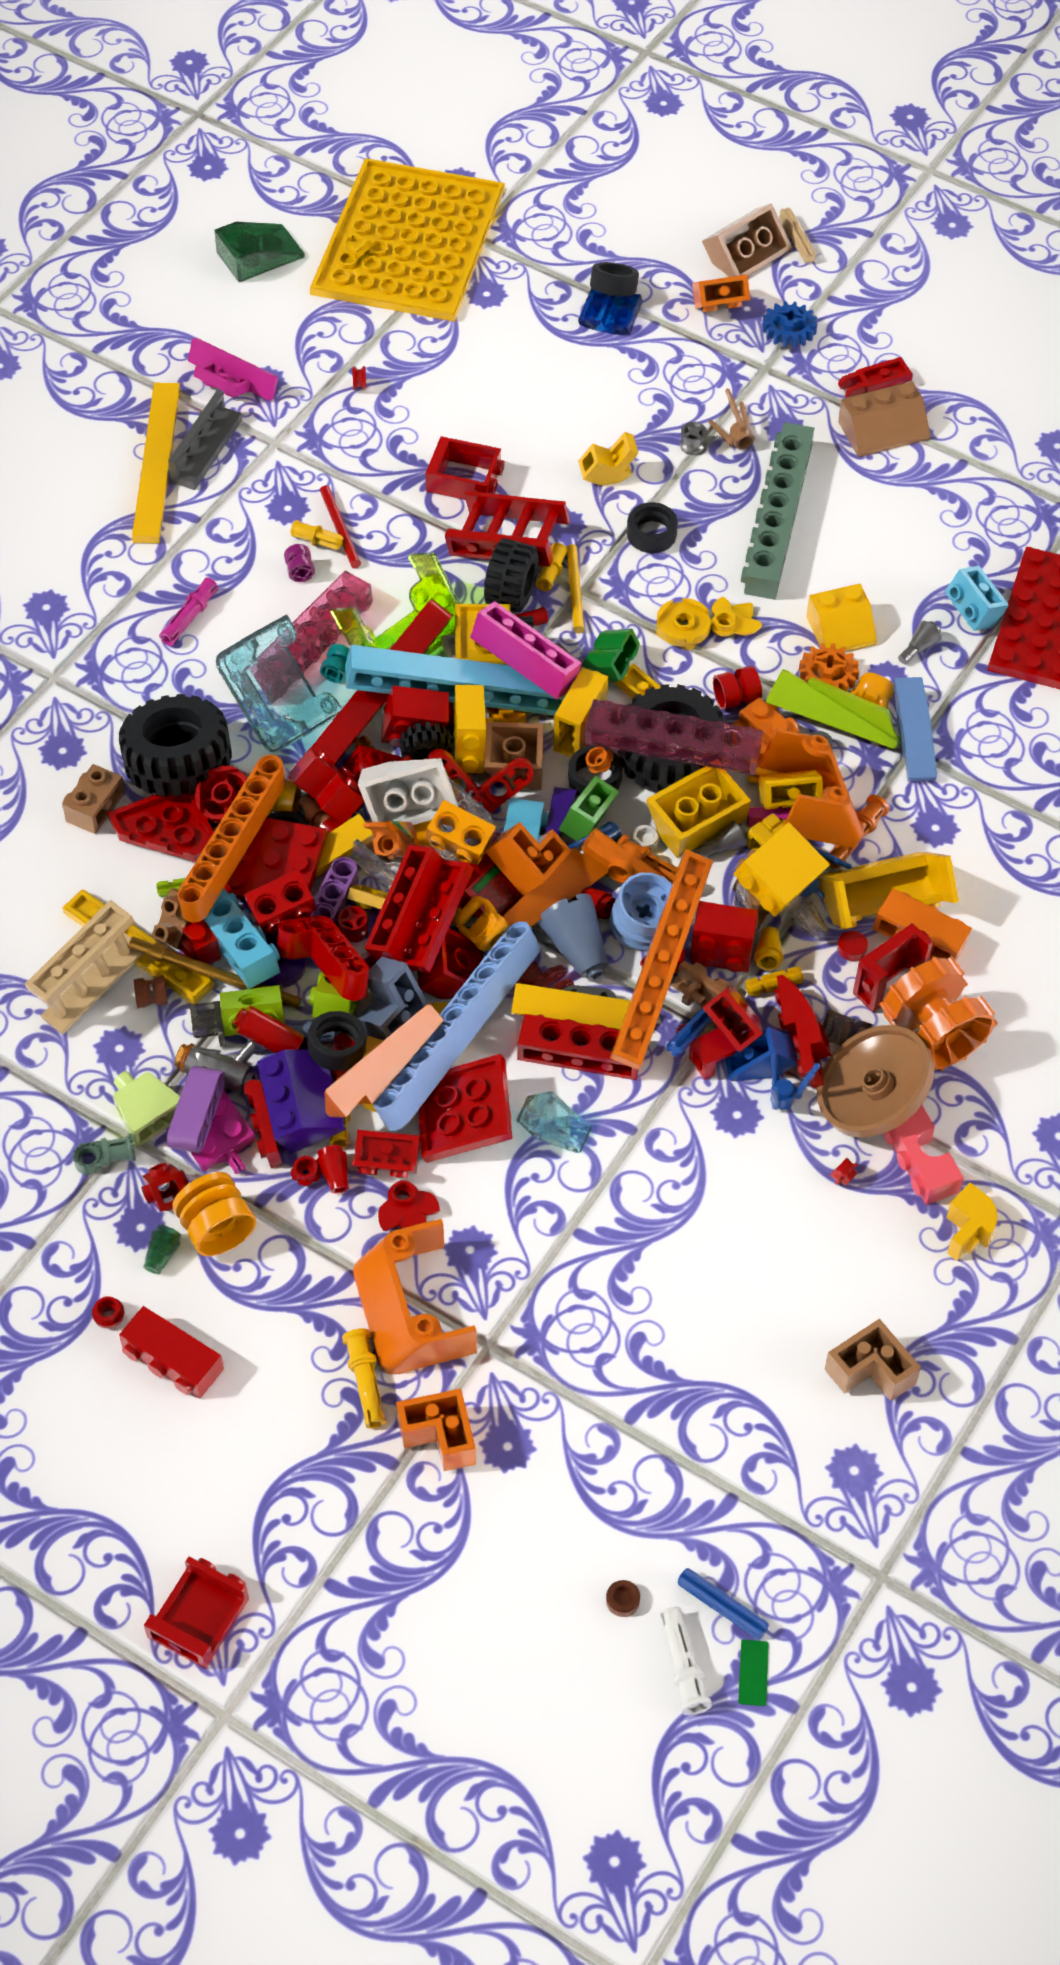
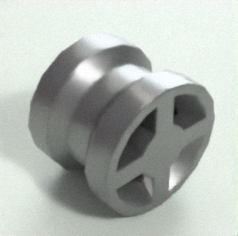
[680,422,707,455]

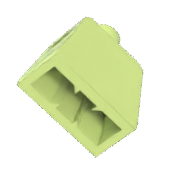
[113,1071,180,1147]

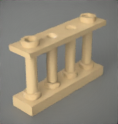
[25,900,145,1035]

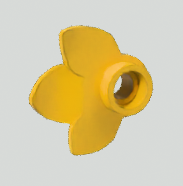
[711,597,762,637]

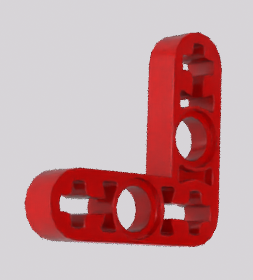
[427,749,534,819]

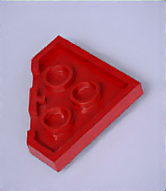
[107,793,214,862]

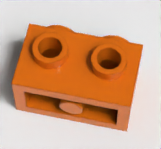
[692,274,751,312]

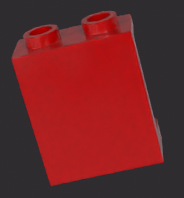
[853,923,933,1013]
[143,1556,249,1669]

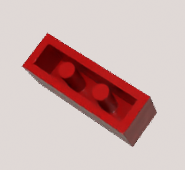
[119,1305,224,1399]

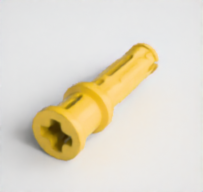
[342,1328,386,1429]

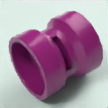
[284,544,315,582]

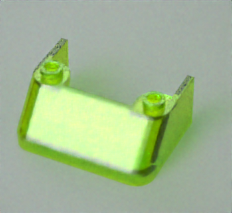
[331,552,461,655]

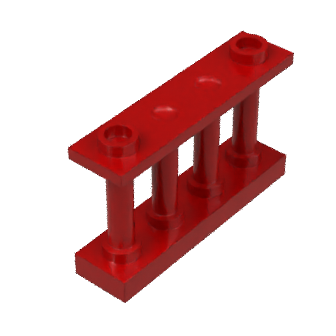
[444,491,570,567]

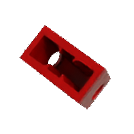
[702,986,763,1052]

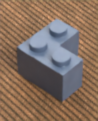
[357,957,429,1040]

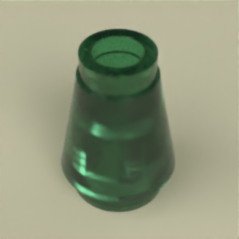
[143,1225,181,1275]

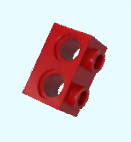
[244,869,316,934]

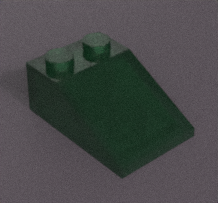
[214,221,305,282]

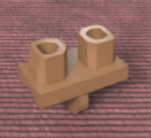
[152,888,193,950]
[672,961,730,1007]

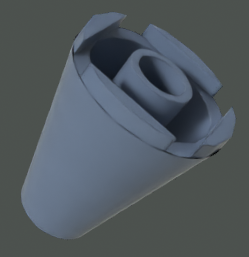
[538,894,608,980]

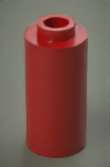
[233,1005,304,1053]

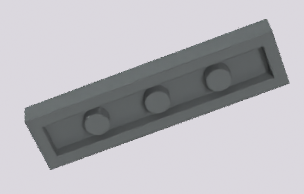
[168,390,242,490]

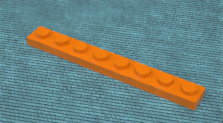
[610,849,713,1070]

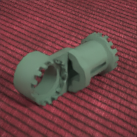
[73,1133,136,1175]

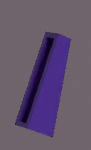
[545,787,577,838]

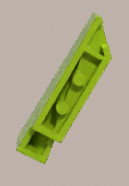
[766,669,901,749]

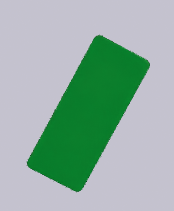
[738,1639,769,1706]

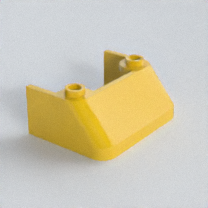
[817,852,959,929]

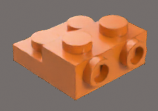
[726,697,799,767]

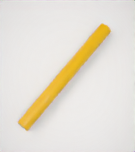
[567,544,585,634]

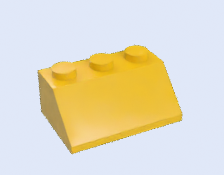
[646,760,751,859]

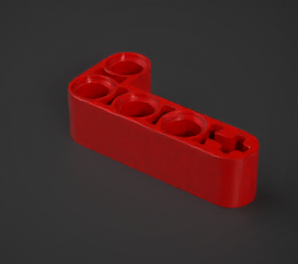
[277,915,369,1001]

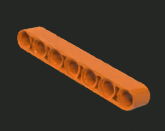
[177,754,286,923]

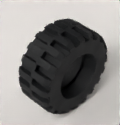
[618,684,727,793]
[118,694,232,797]

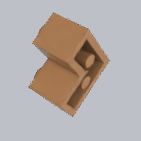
[824,1318,921,1401]

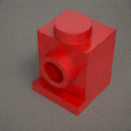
[180,919,221,964]

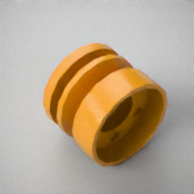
[172,1172,256,1257]

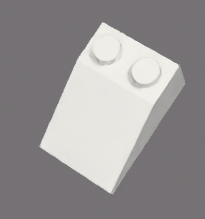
[358,758,459,825]

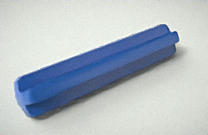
[666,1008,713,1057]
[677,1568,769,1640]

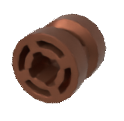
[133,975,168,1009]

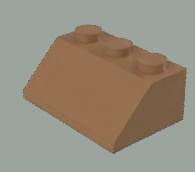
[702,203,793,277]
[838,381,930,457]

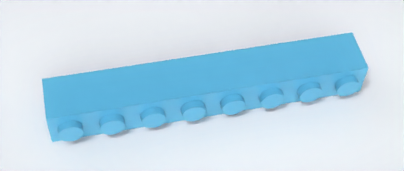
[345,645,568,715]

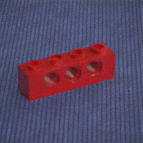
[517,1014,639,1081]

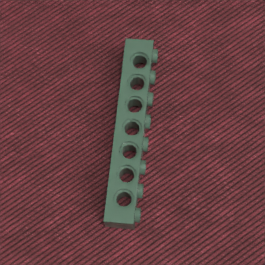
[740,422,815,600]

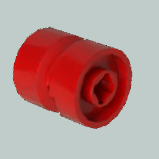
[712,666,762,710]

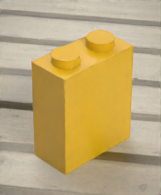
[553,667,608,757]
[453,685,486,773]
[733,822,830,917]

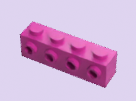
[470,601,582,699]

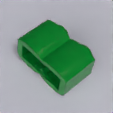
[583,629,640,682]

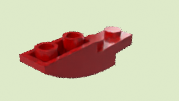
[775,975,832,1088]

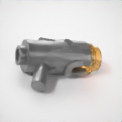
[175,1040,259,1094]

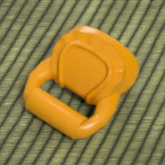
[850,672,895,708]
[455,896,508,951]

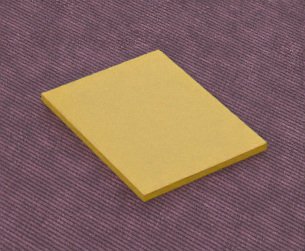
[310,158,505,322]

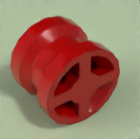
[338,906,368,943]

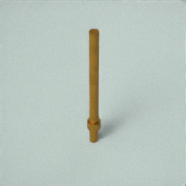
[128,937,302,1009]

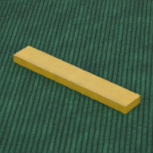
[62,889,215,1006]

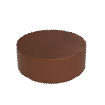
[606,1580,641,1617]

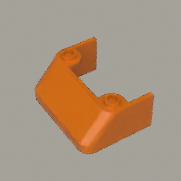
[759,728,863,847]
[353,1218,477,1375]

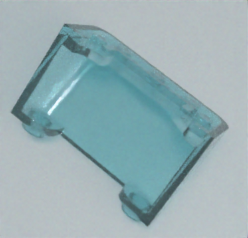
[216,614,342,753]

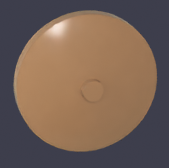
[817,1025,934,1138]

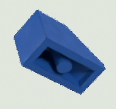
[725,1027,798,1081]

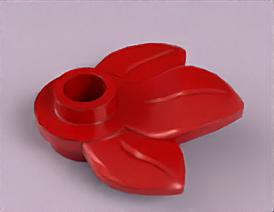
[378,1180,440,1231]

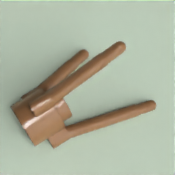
[708,388,755,450]

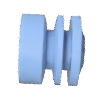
[609,873,672,950]

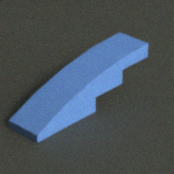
[894,677,937,781]

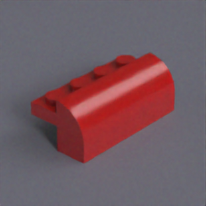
[364,845,474,973]

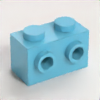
[945,566,1009,631]

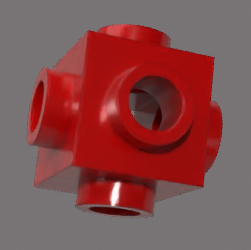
[141,1163,189,1212]

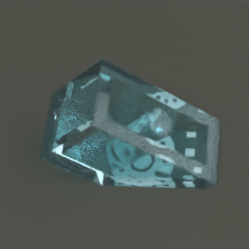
[516,1091,592,1153]

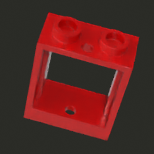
[425,436,505,500]

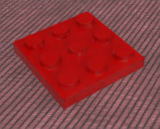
[224,818,329,902]
[418,1053,513,1163]

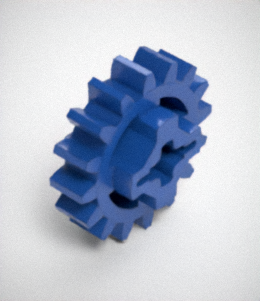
[762,301,818,348]

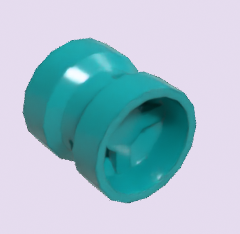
[320,644,350,683]

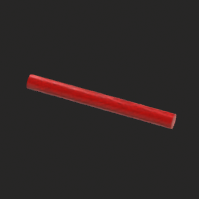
[319,485,361,568]

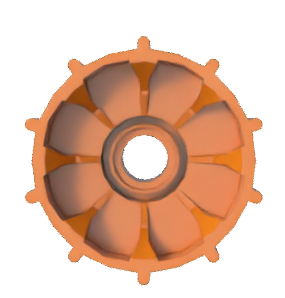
[879,956,998,1071]

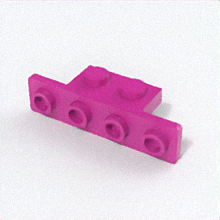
[188,337,278,401]

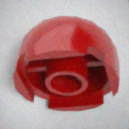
[195,766,247,824]

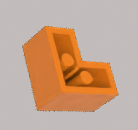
[485,822,571,896]
[396,1388,476,1472]

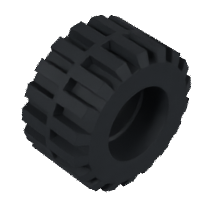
[484,538,539,613]

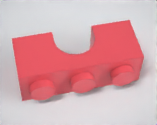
[883,1105,964,1205]

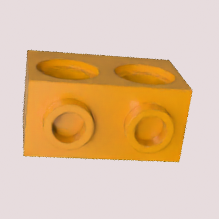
[426,800,496,866]

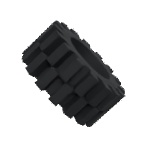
[399,722,453,765]

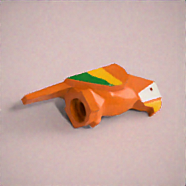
[363,821,423,860]

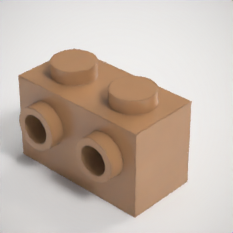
[62,764,126,834]

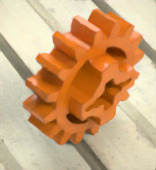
[798,643,859,692]

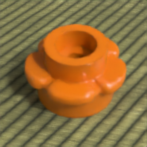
[586,746,613,774]

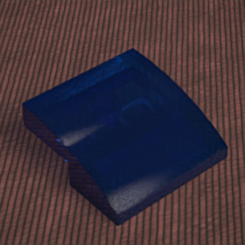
[578,288,643,335]

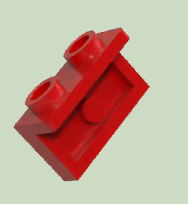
[352,1129,420,1179]

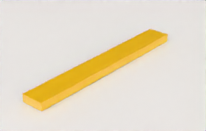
[132,382,181,543]

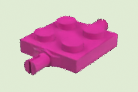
[170,1089,256,1174]

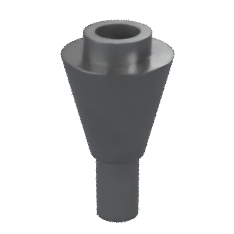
[898,620,942,665]
[696,820,748,857]

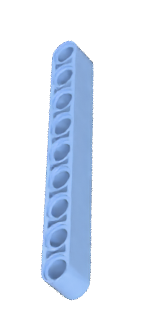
[373,921,540,1131]

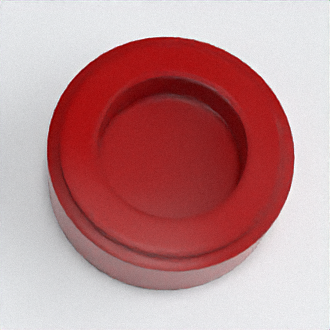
[837,931,868,961]

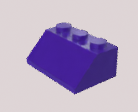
[257,1050,346,1154]

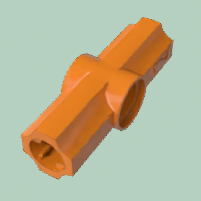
[581,828,666,883]

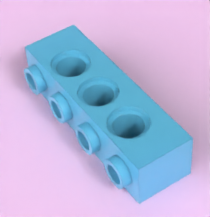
[204,889,280,989]

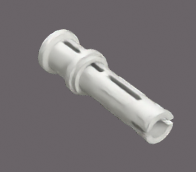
[660,1606,712,1715]

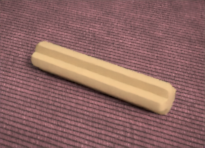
[779,207,817,263]

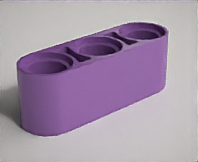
[310,857,358,928]
[167,1066,225,1153]

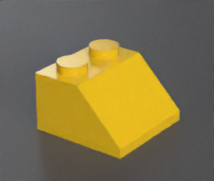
[806,583,877,652]

